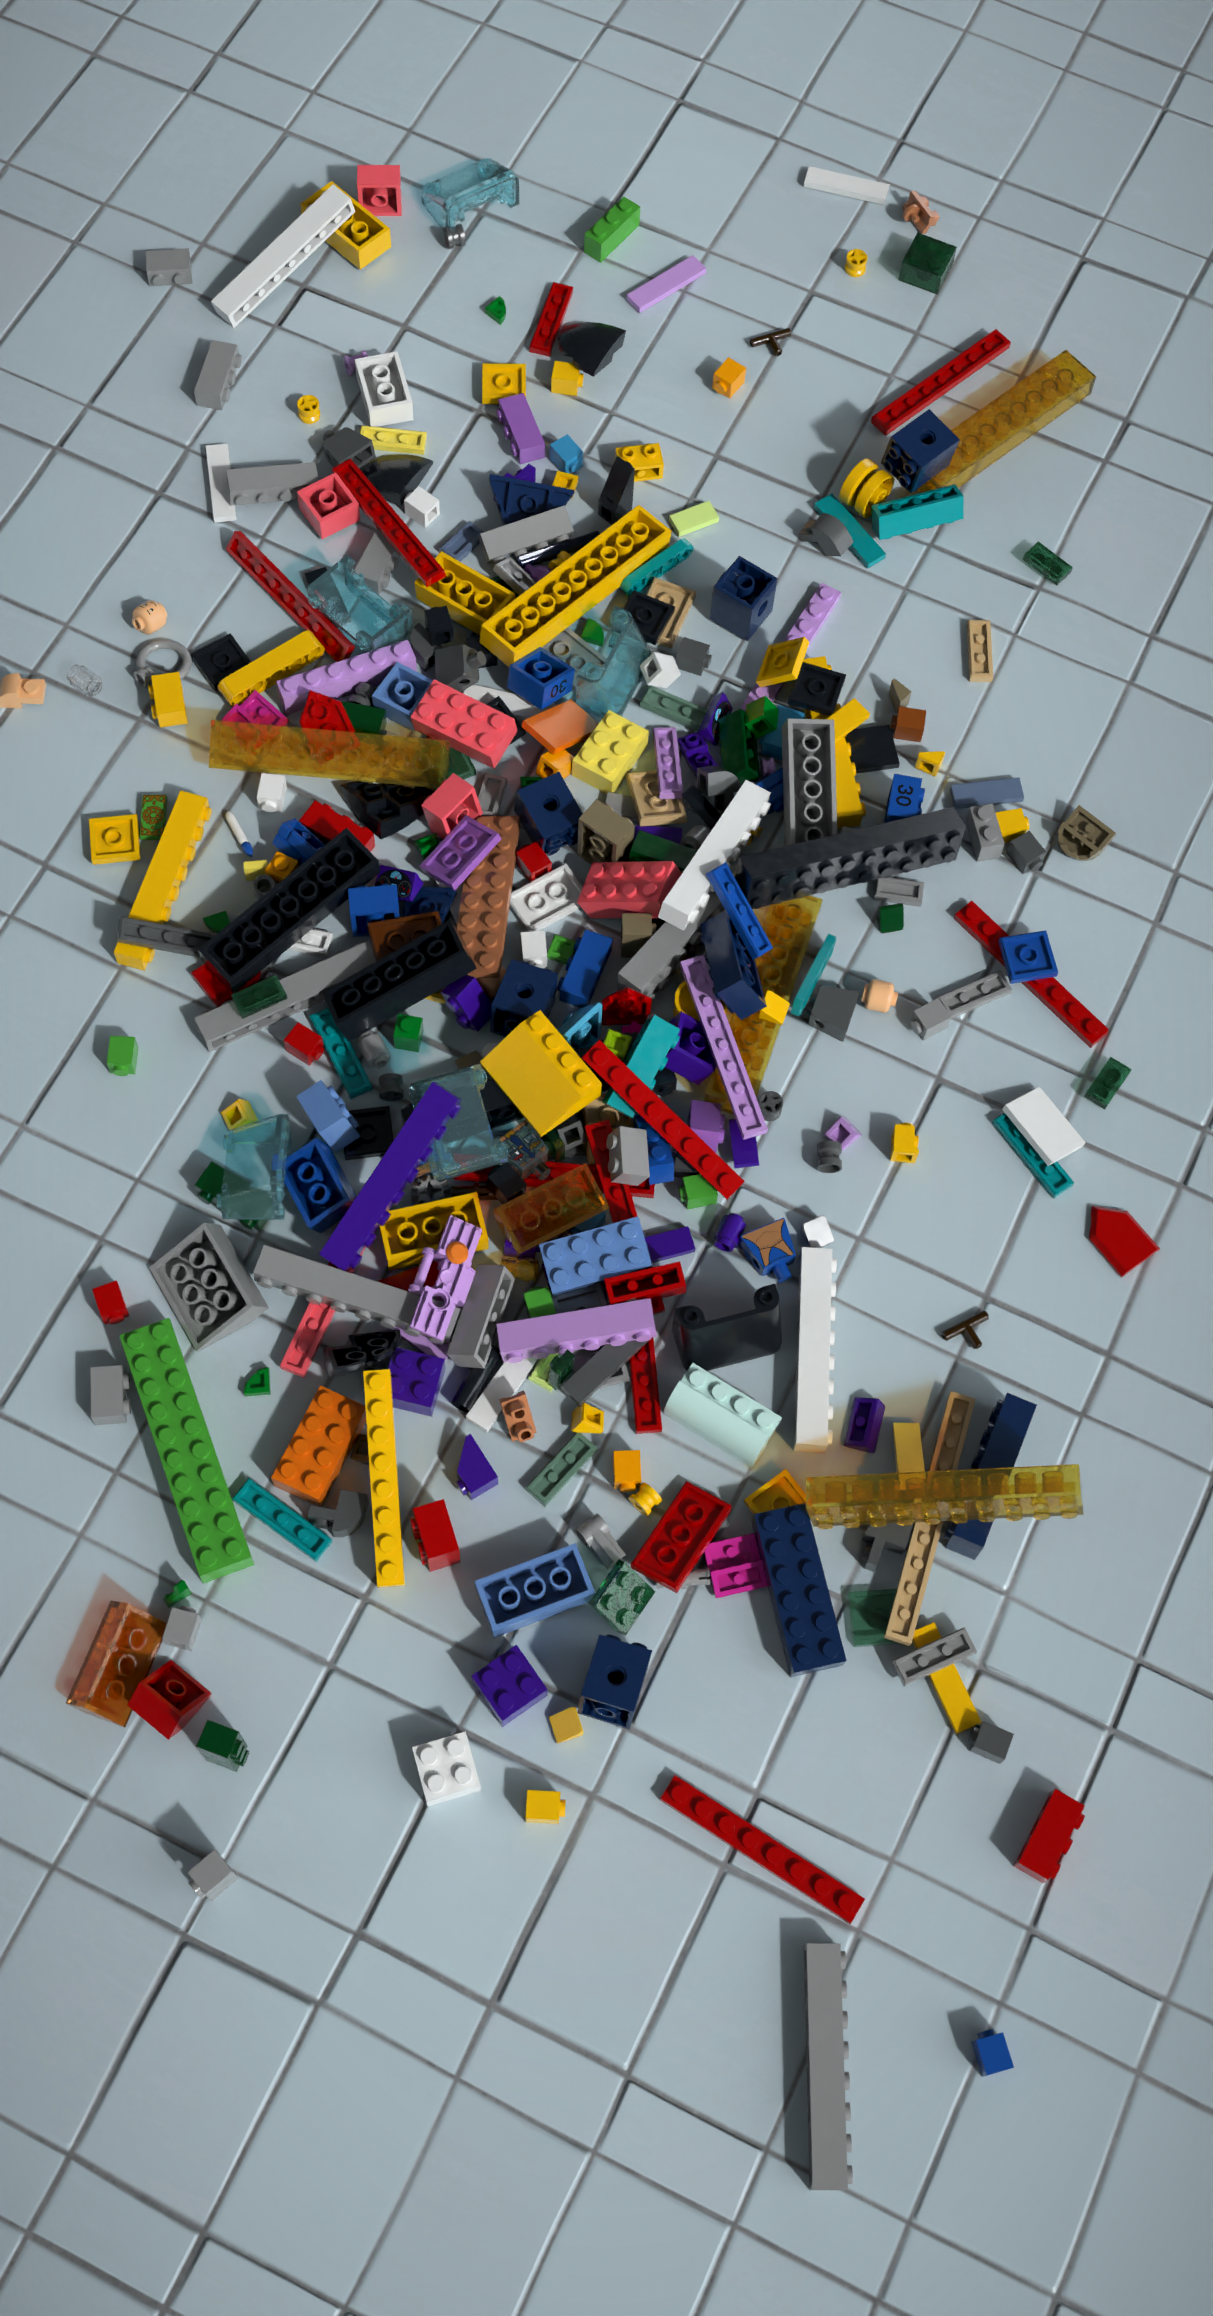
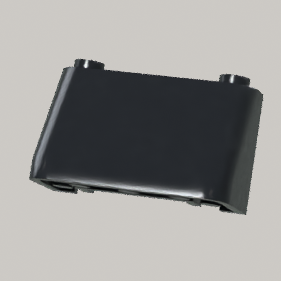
[672,1284,782,1371]

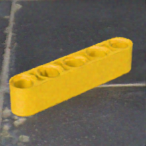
[218,630,325,707]

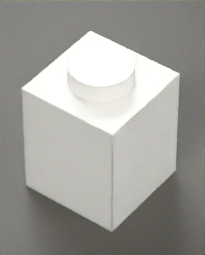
[404,486,440,528]
[639,652,681,689]
[257,773,287,813]
[521,930,547,968]

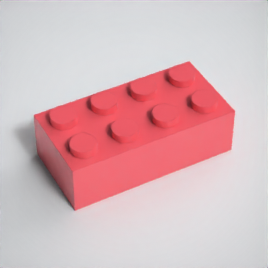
[410,679,518,769]
[577,861,682,918]

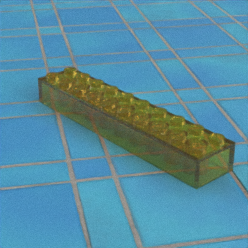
[918,350,1096,493]
[209,720,450,788]
[704,895,823,1115]
[806,1464,1084,1529]

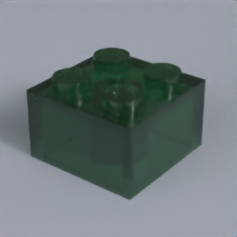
[899,232,957,295]

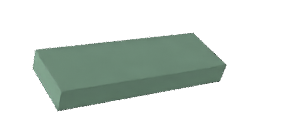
[640,685,708,732]
[525,1433,598,1507]

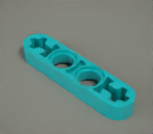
[620,538,694,597]

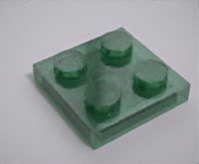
[588,1559,655,1636]

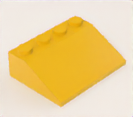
[480,1010,602,1137]

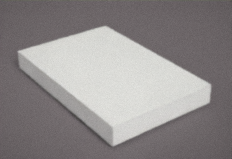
[510,863,583,932]
[1002,1087,1086,1166]

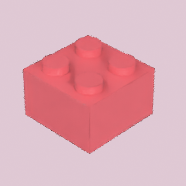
[357,165,402,216]
[297,472,360,539]
[421,773,483,840]

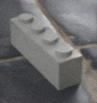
[226,462,319,506]
[478,505,574,565]
[447,1264,515,1369]

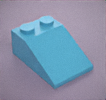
[557,1002,603,1049]

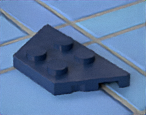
[488,474,574,525]

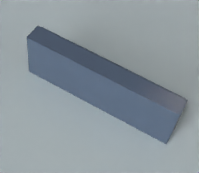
[950,777,1024,809]

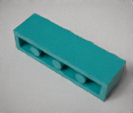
[871,484,964,540]
[602,1014,680,1118]

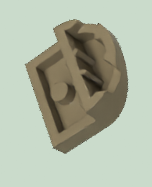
[1058,805,1116,861]

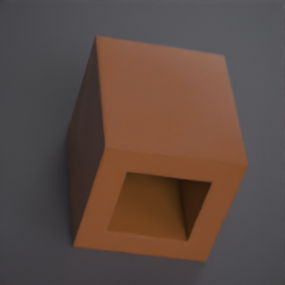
[890,706,926,742]

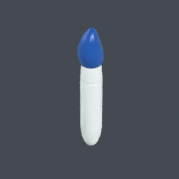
[225,811,253,857]

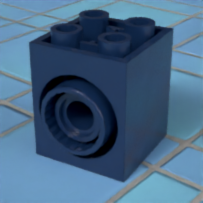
[881,409,960,493]
[710,556,777,641]
[514,772,583,856]
[490,959,558,1037]
[577,1634,652,1730]

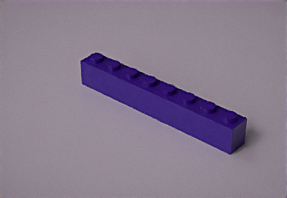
[319,1082,462,1271]

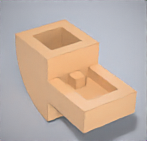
[0,673,46,708]

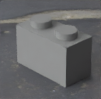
[146,248,193,286]
[965,803,1005,862]
[606,1126,650,1186]
[90,1365,131,1425]
[187,1849,238,1901]

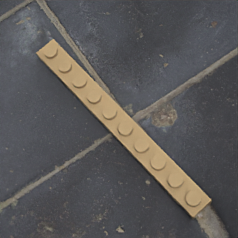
[884,1391,975,1646]

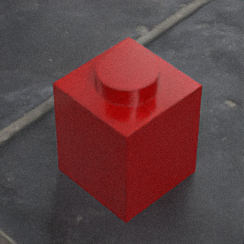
[516,841,552,882]
[283,1022,324,1066]
[92,1280,130,1325]

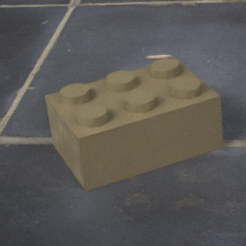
[577,799,635,864]

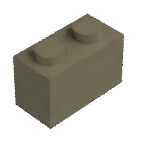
[621,913,656,958]

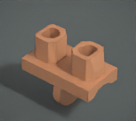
[902,190,940,234]
[499,1390,537,1442]

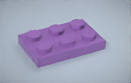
[419,815,501,890]

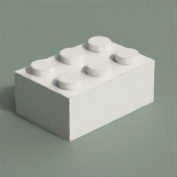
[355,351,414,427]

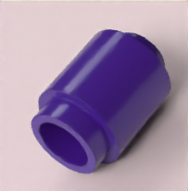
[714,1213,746,1252]

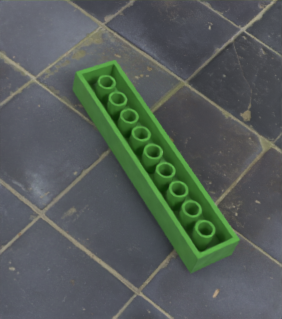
[119,1318,255,1584]

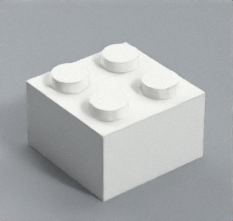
[412,1731,481,1807]

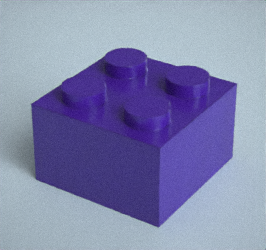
[665,1011,716,1085]
[388,1348,446,1417]
[471,1644,548,1727]

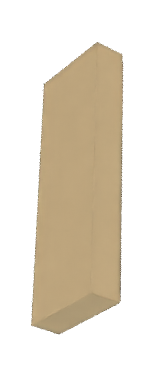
[966,620,993,682]

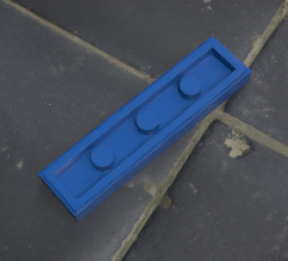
[706,862,773,960]

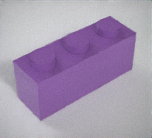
[496,393,545,464]

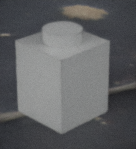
[910,998,951,1040]
[162,1606,201,1651]

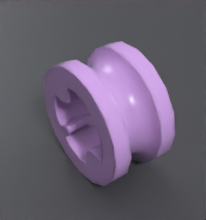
[760,757,775,779]

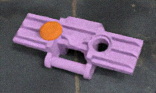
[408,1215,483,1341]

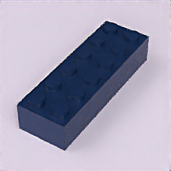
[944,1393,1037,1560]
[751,1503,847,1678]

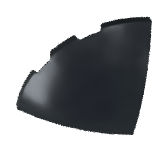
[557,322,626,377]
[359,454,433,506]
[340,779,434,839]
[323,1329,401,1378]

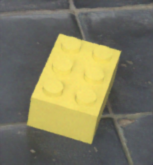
[572,710,649,794]

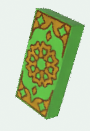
[140,795,168,840]

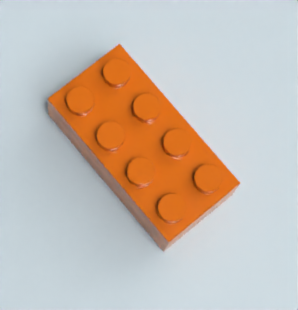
[271,1385,366,1507]

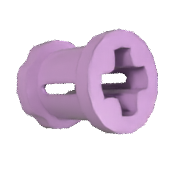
[343,350,368,376]

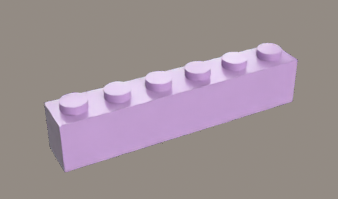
[276,640,417,715]
[496,1298,657,1363]

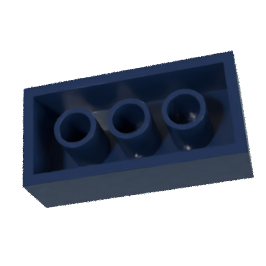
[700,911,767,1020]

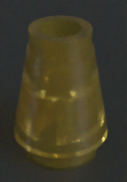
[500,1257,539,1283]

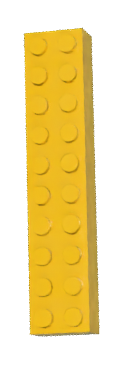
[480,505,672,667]

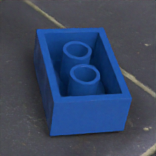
[275,1138,357,1233]

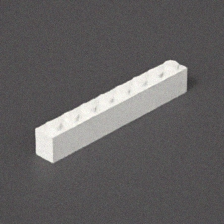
[211,184,355,328]
[658,780,771,931]
[794,1247,837,1453]

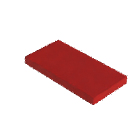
[631,1481,732,1593]

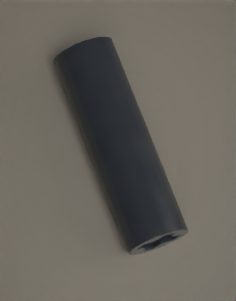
[451,1346,501,1413]

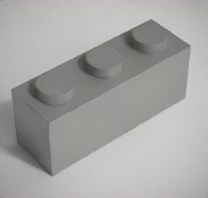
[194,340,242,410]
[353,528,400,596]

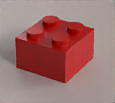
[410,1499,461,1572]

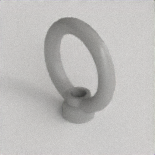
[133,639,192,688]

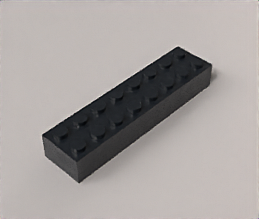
[198,828,380,994]

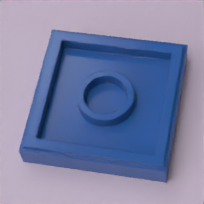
[998,930,1058,984]

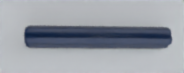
[517,531,600,569]

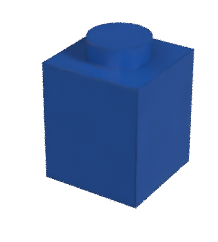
[971,2029,1014,2077]

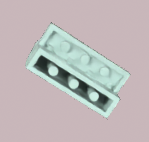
[664,1363,782,1468]

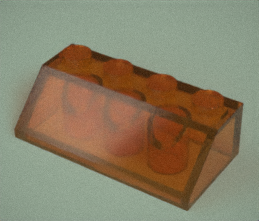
[492,1163,609,1255]
[66,1601,167,1727]

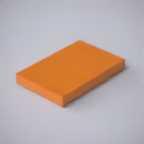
[521,699,599,755]

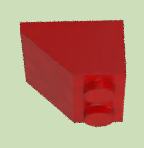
[127,1660,212,1740]

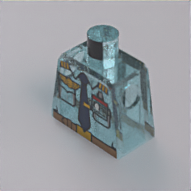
[490,1119,551,1180]

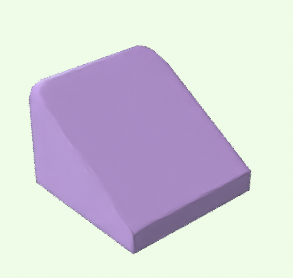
[824,1117,862,1151]

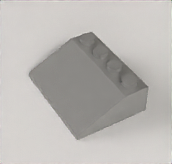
[149,1222,269,1351]

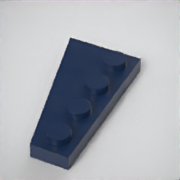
[403,886,457,924]

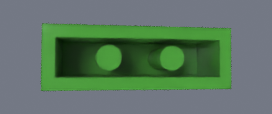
[584,196,640,263]

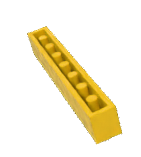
[803,656,866,829]
[114,790,212,971]
[363,1369,405,1588]

